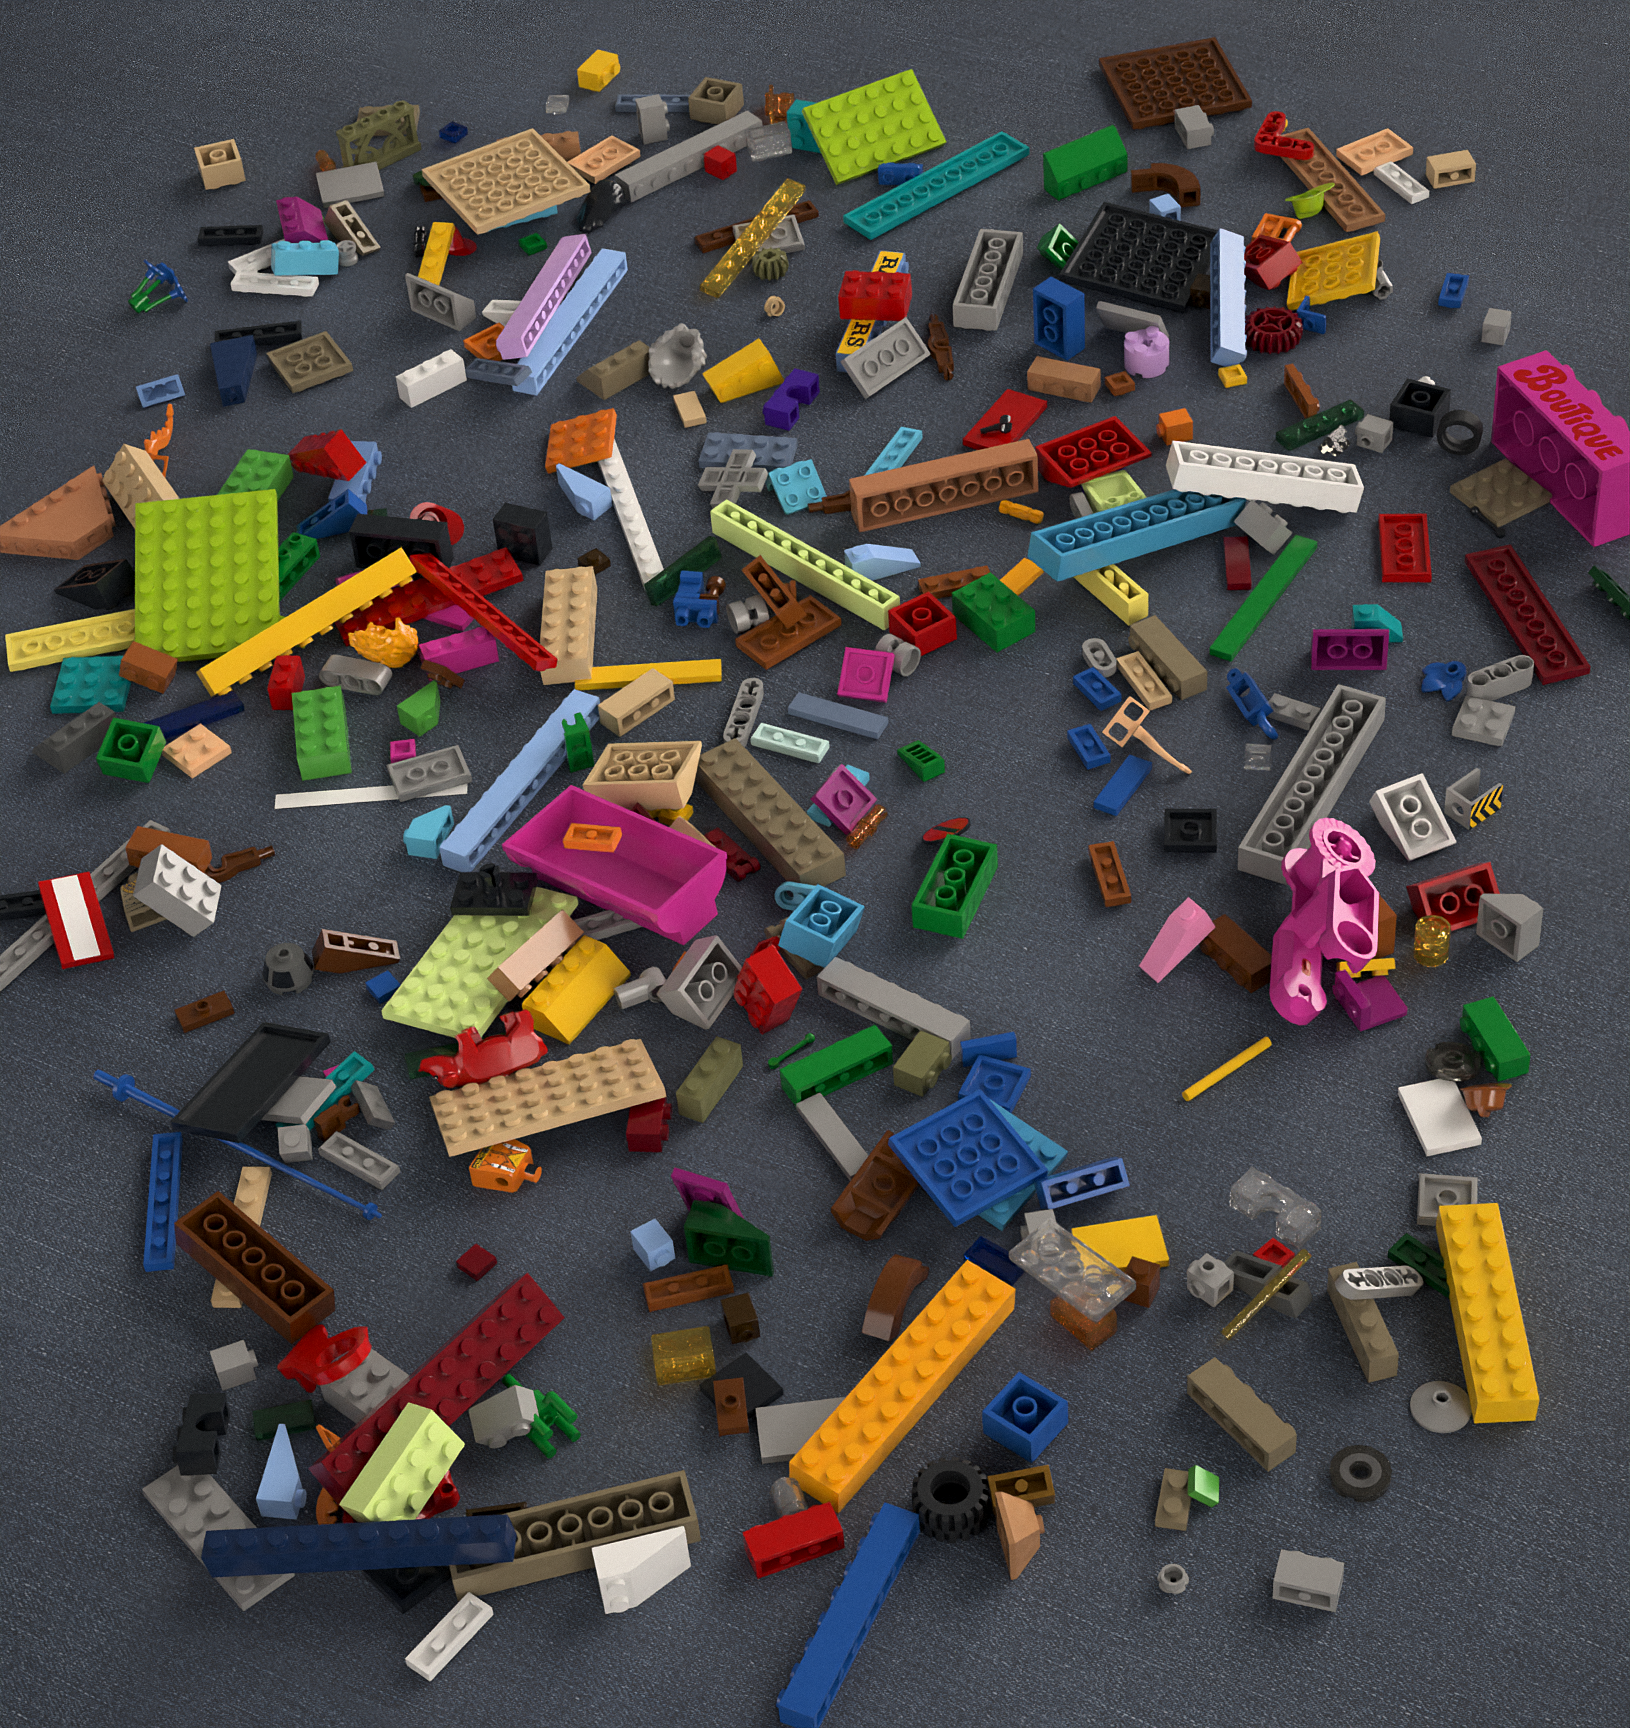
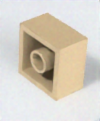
[194,139,246,190]

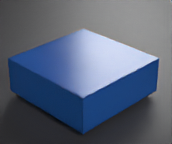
[365,970,401,1004]

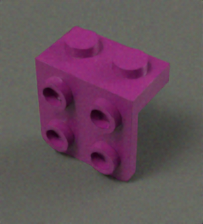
[1333,969,1408,1032]

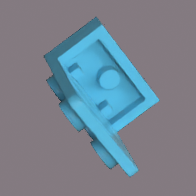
[765,459,827,515]

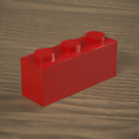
[742,1501,845,1579]

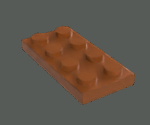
[735,595,842,670]

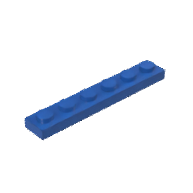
[143,1132,183,1272]

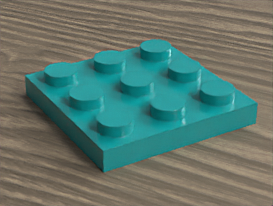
[50,656,131,714]

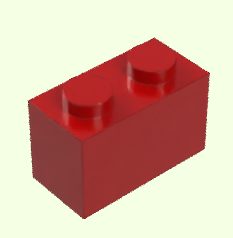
[267,655,305,710]

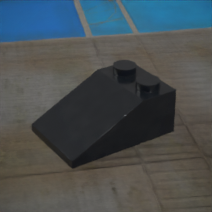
[54,559,135,610]

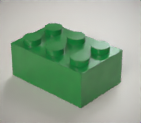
[952,572,1035,653]

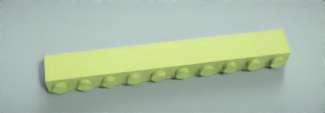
[710,499,900,631]

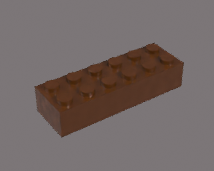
[174,1191,335,1344]

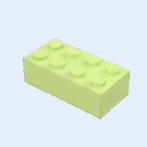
[339,1402,465,1523]

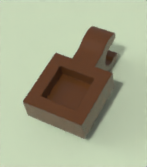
[314,1095,360,1142]

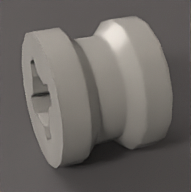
[336,240,359,266]

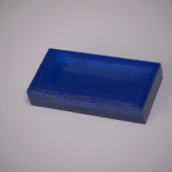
[963,1236,1028,1286]

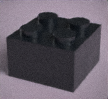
[1389,378,1451,438]
[492,503,553,566]

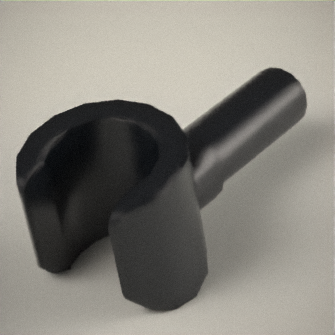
[980,415,1012,434]

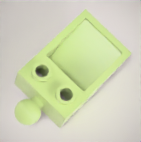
[1081,469,1147,513]

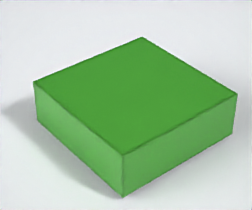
[1188,1465,1219,1508]

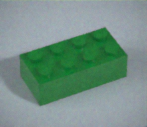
[911,834,998,939]

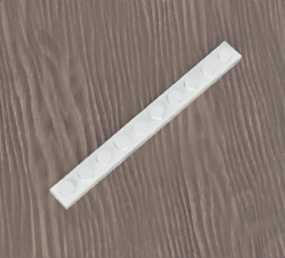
[597,439,668,590]

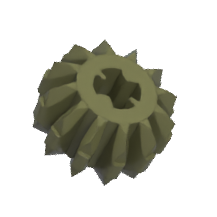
[752,247,789,281]

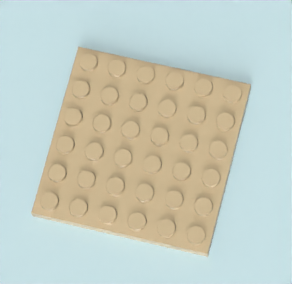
[422,128,591,235]

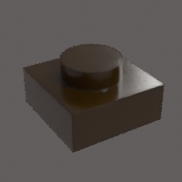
[577,548,611,575]

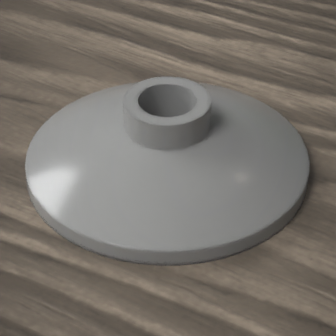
[1410,1381,1472,1433]

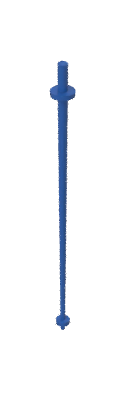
[93,1069,382,1220]

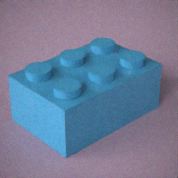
[778,884,865,968]

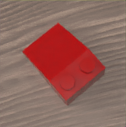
[1244,234,1303,290]

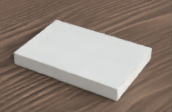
[1398,1076,1482,1156]

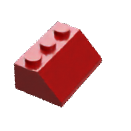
[1406,862,1500,937]

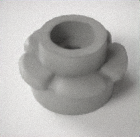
[1157,1564,1189,1594]

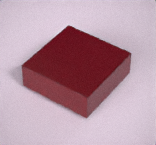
[456,1244,497,1281]

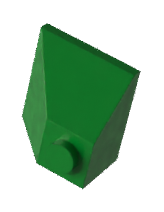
[1036,223,1079,270]

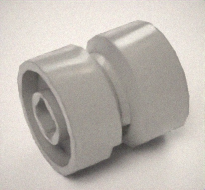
[726,594,769,634]
[875,634,921,676]

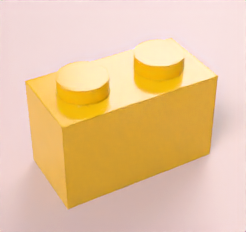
[577,50,620,92]

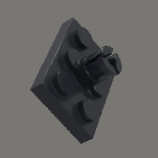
[450,863,538,916]

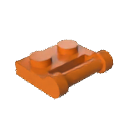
[1251,213,1302,243]

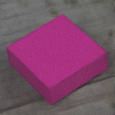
[390,739,416,764]

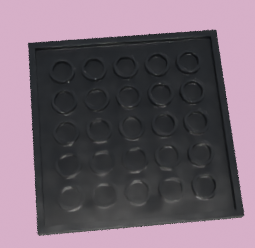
[1059,202,1218,313]

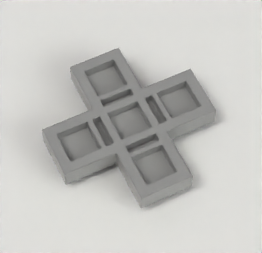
[698,449,768,509]

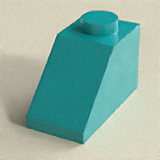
[1351,604,1403,642]

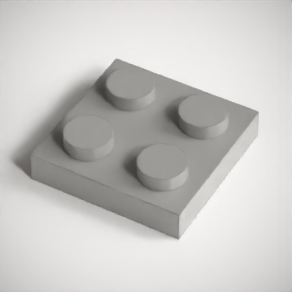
[1452,696,1515,747]

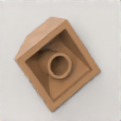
[995,1491,1045,1580]

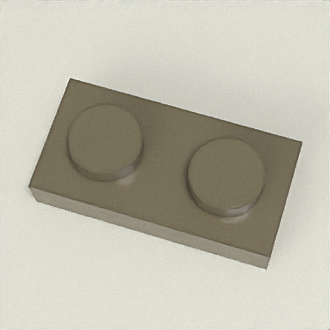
[1155,1468,1192,1531]

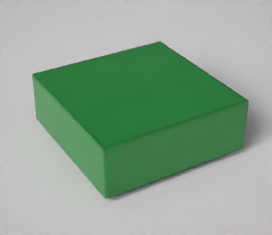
[518,233,548,256]

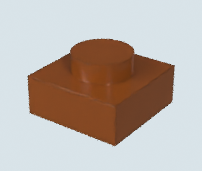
[1105,371,1135,397]

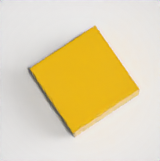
[1218,364,1247,388]

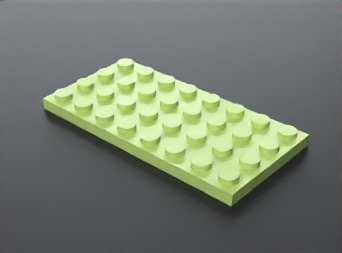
[381,887,578,1038]

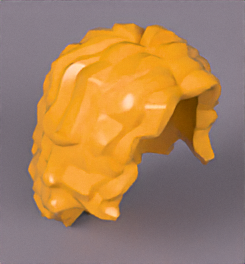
[348,618,418,668]

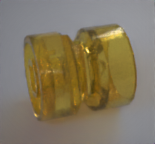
[1413,915,1451,967]

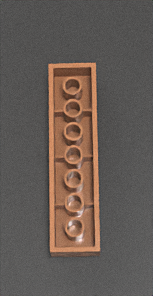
[849,439,1038,532]

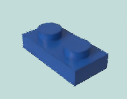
[1438,273,1469,308]
[1073,667,1122,711]
[1067,724,1111,769]

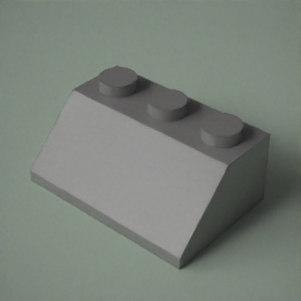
[405,273,476,331]
[657,935,742,1030]

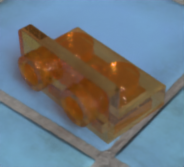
[765,85,795,124]

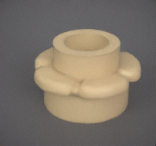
[764,296,785,317]

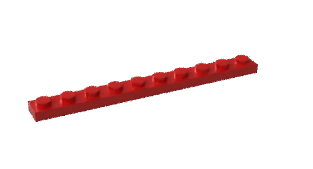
[409,553,558,671]

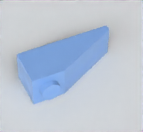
[556,464,613,520]
[844,544,921,581]
[256,1424,306,1520]

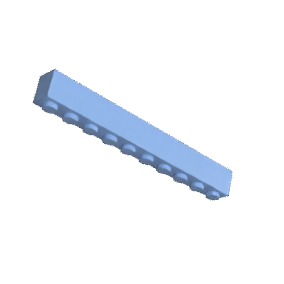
[512,248,628,396]
[439,689,600,872]

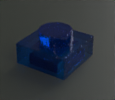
[439,121,468,144]

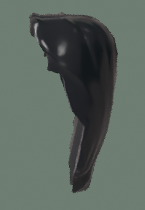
[577,179,626,234]

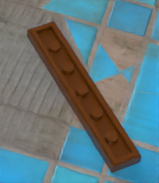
[694,200,819,253]

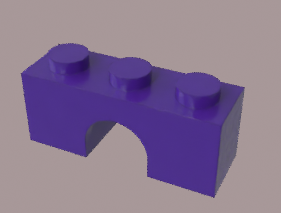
[762,368,820,431]

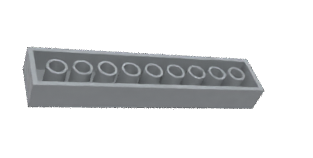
[1238,684,1386,885]

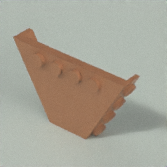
[0,466,116,560]

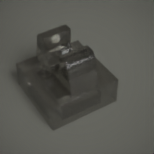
[1317,424,1350,457]

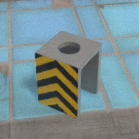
[1444,768,1503,830]

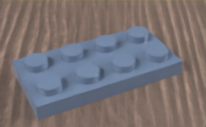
[699,432,798,473]

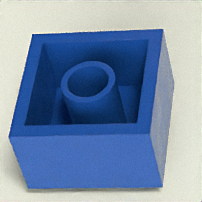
[982,1372,1068,1463]

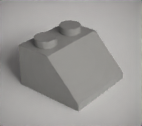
[1476,894,1543,962]

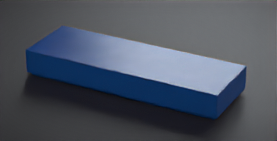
[1094,754,1152,816]

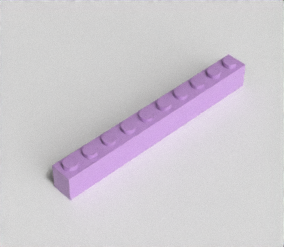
[496,234,591,360]

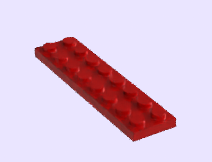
[334,547,524,647]

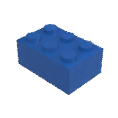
[1033,277,1085,360]

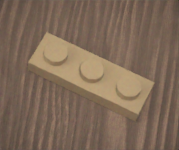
[1116,651,1172,711]

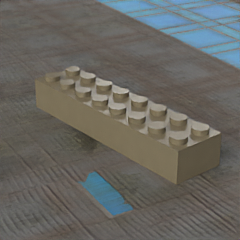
[695,738,846,887]
[449,1470,701,1601]

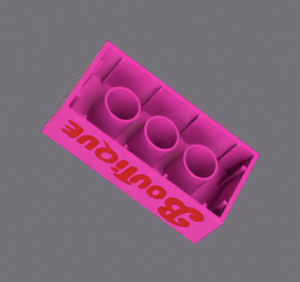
[1491,350,1630,547]

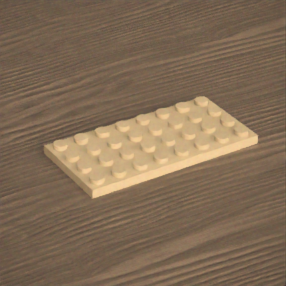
[429,1039,666,1157]

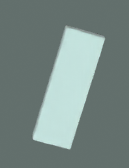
[750,723,829,763]

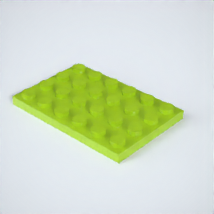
[802,69,946,185]

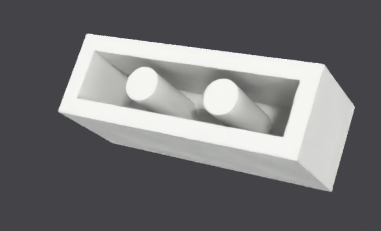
[396,349,467,408]

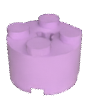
[1124,326,1169,378]

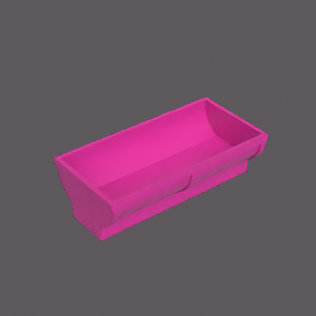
[502,785,727,945]

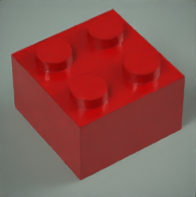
[888,591,957,656]

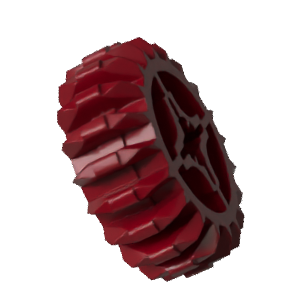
[1245,306,1303,354]

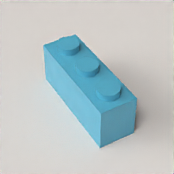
[271,240,339,276]

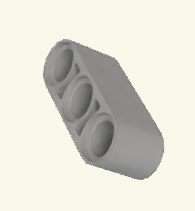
[319,655,392,695]
[1466,655,1534,701]

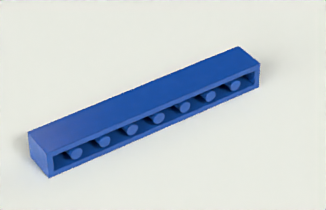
[776,1502,920,1728]

